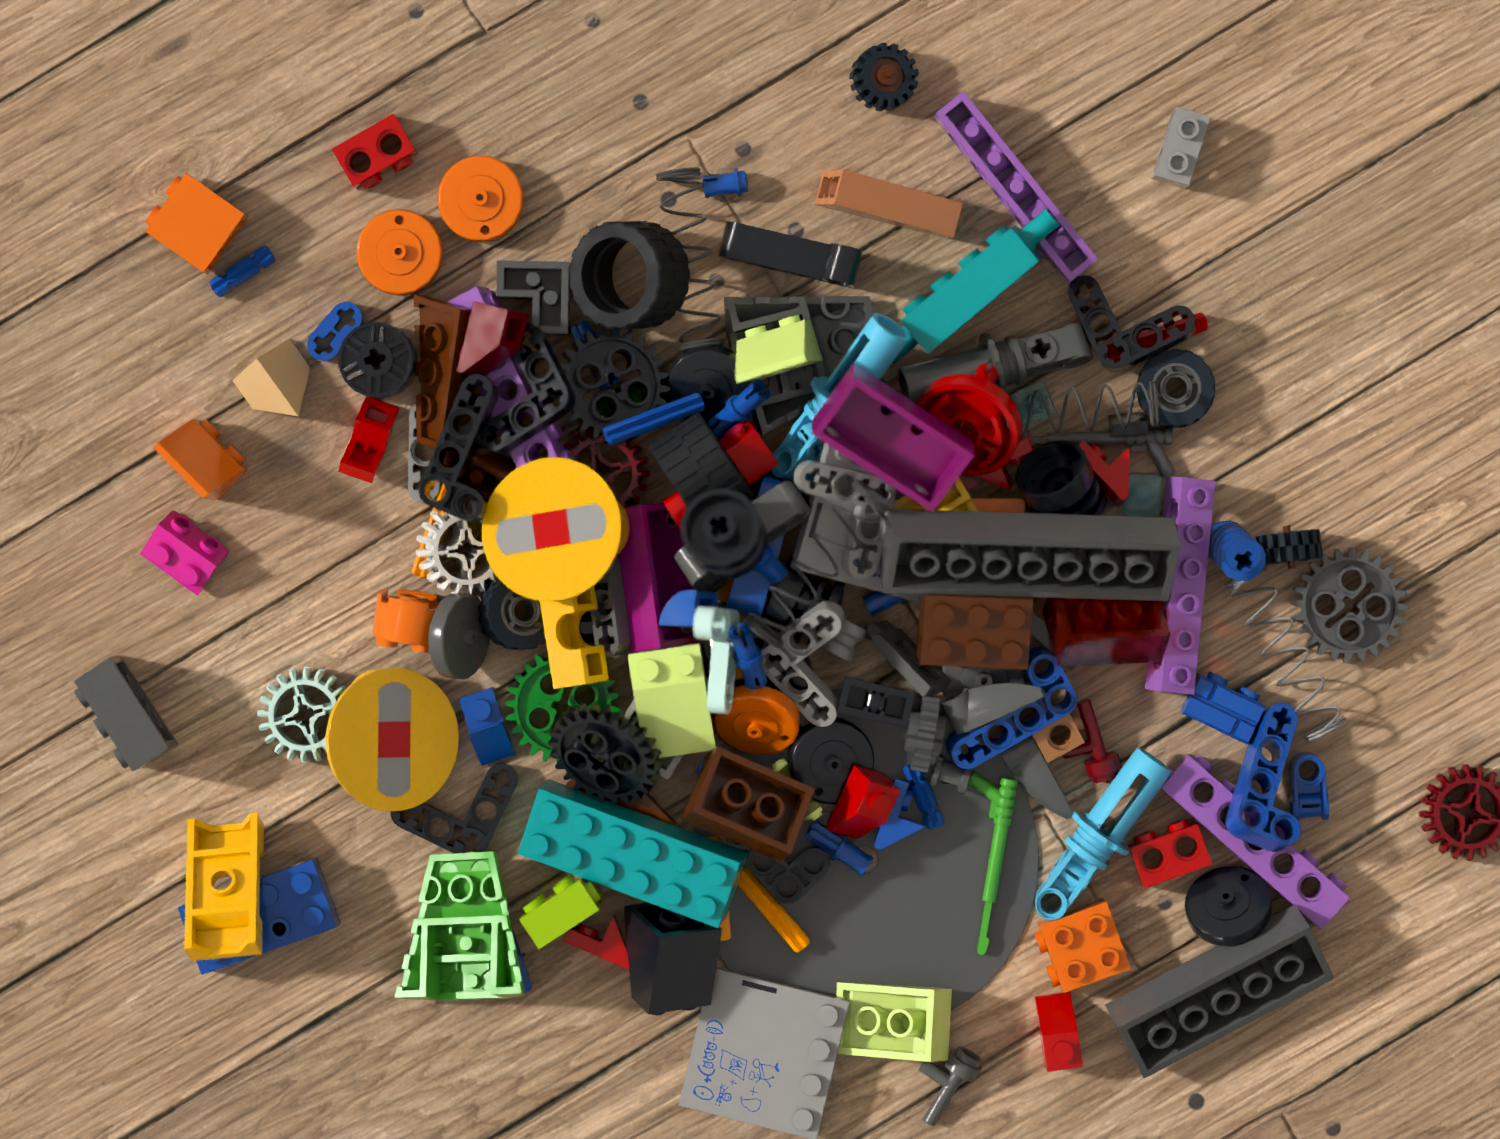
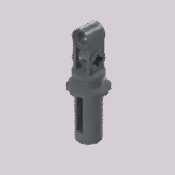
[898,323,1094,404]

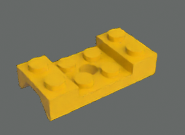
[184,812,264,961]

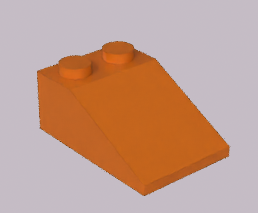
[153,419,248,500]

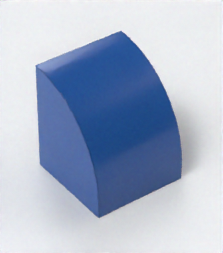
[659,590,718,629]

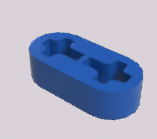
[307,302,364,362]

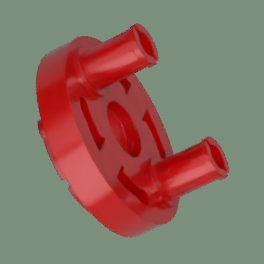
[913,363,1022,476]

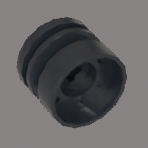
[338,322,418,399]
[1015,440,1107,516]
[762,555,846,645]

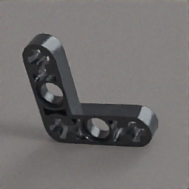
[1068,275,1197,372]
[480,322,576,454]
[390,762,518,853]

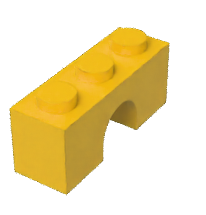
[539,586,609,689]

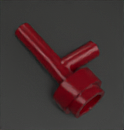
[1062,699,1122,783]

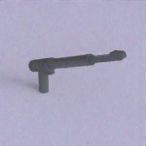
[1032,427,1175,478]

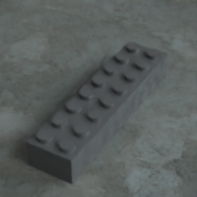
[880,509,1181,601]

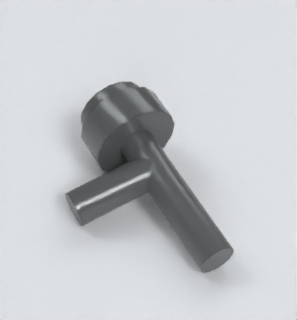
[919,1046,982,1126]

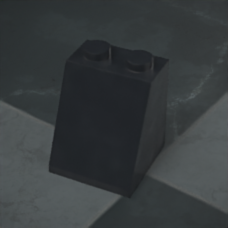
[624,902,722,1015]

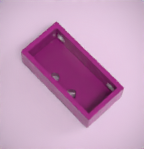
[812,363,974,512]
[616,503,709,652]

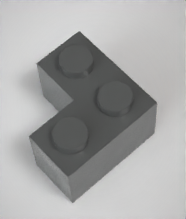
[497,261,571,336]

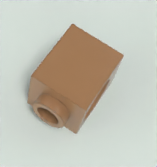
[1031,710,1085,763]

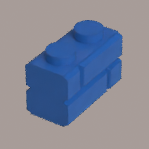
[1180,671,1265,744]

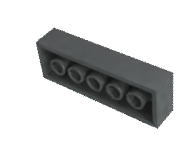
[1105,905,1334,1078]

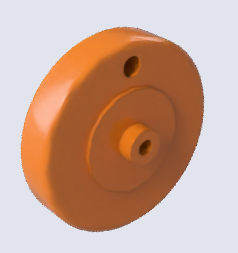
[438,155,524,242]
[356,209,443,296]
[714,685,801,755]

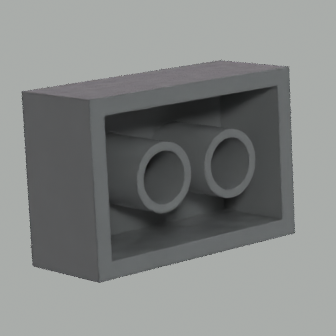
[74,655,179,771]

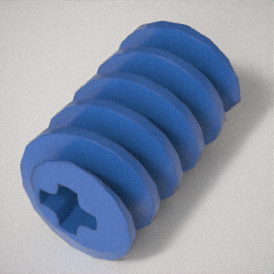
[1208,521,1266,581]

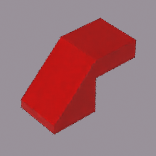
[338,396,400,483]

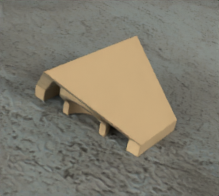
[232,339,311,417]

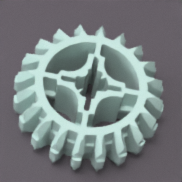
[257,666,347,763]

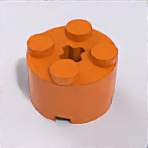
[372,589,444,653]

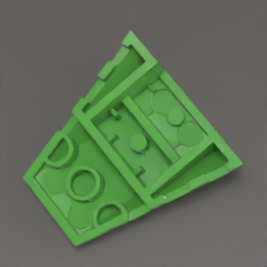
[394,851,525,1001]

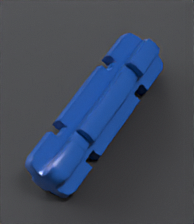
[209,246,275,297]
[903,763,945,830]

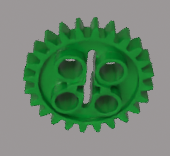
[505,654,621,762]

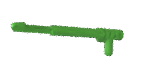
[968,771,1018,955]

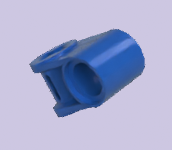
[1289,752,1329,820]

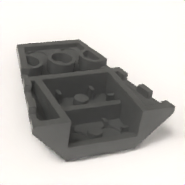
[724,296,874,436]

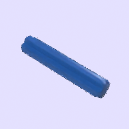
[603,393,705,446]

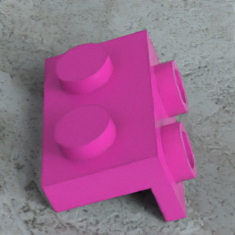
[140,511,230,596]

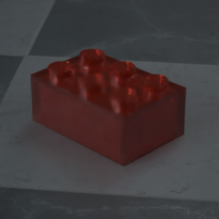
[1042,598,1171,667]

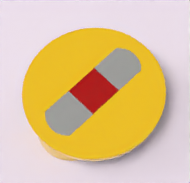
[482,457,630,601]
[326,668,459,812]

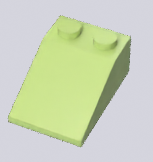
[735,315,823,383]
[628,643,716,758]
[836,982,952,1062]

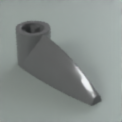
[939,683,1046,735]
[1000,736,1073,819]

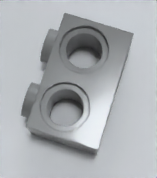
[1151,106,1210,189]

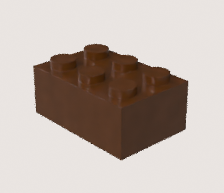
[916,594,1034,670]
[682,746,815,861]

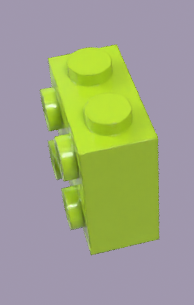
[519,874,603,949]

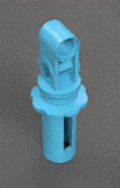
[771,313,909,482]
[1035,747,1172,920]

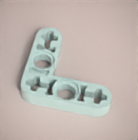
[694,606,740,715]

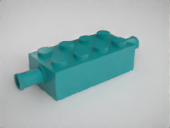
[892,208,1060,364]

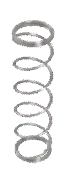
[1224,565,1347,742]

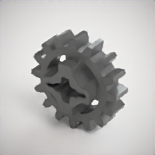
[904,695,946,773]

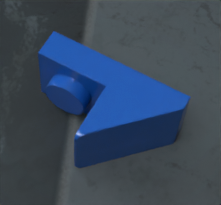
[459,687,516,766]
[873,777,925,850]

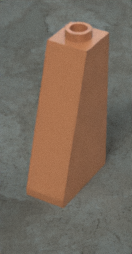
[814,169,964,238]

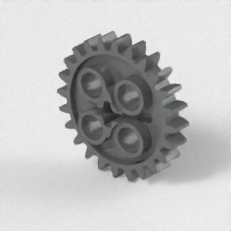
[1290,547,1408,663]

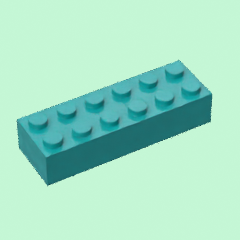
[518,779,748,928]

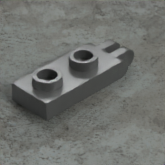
[867,620,951,698]

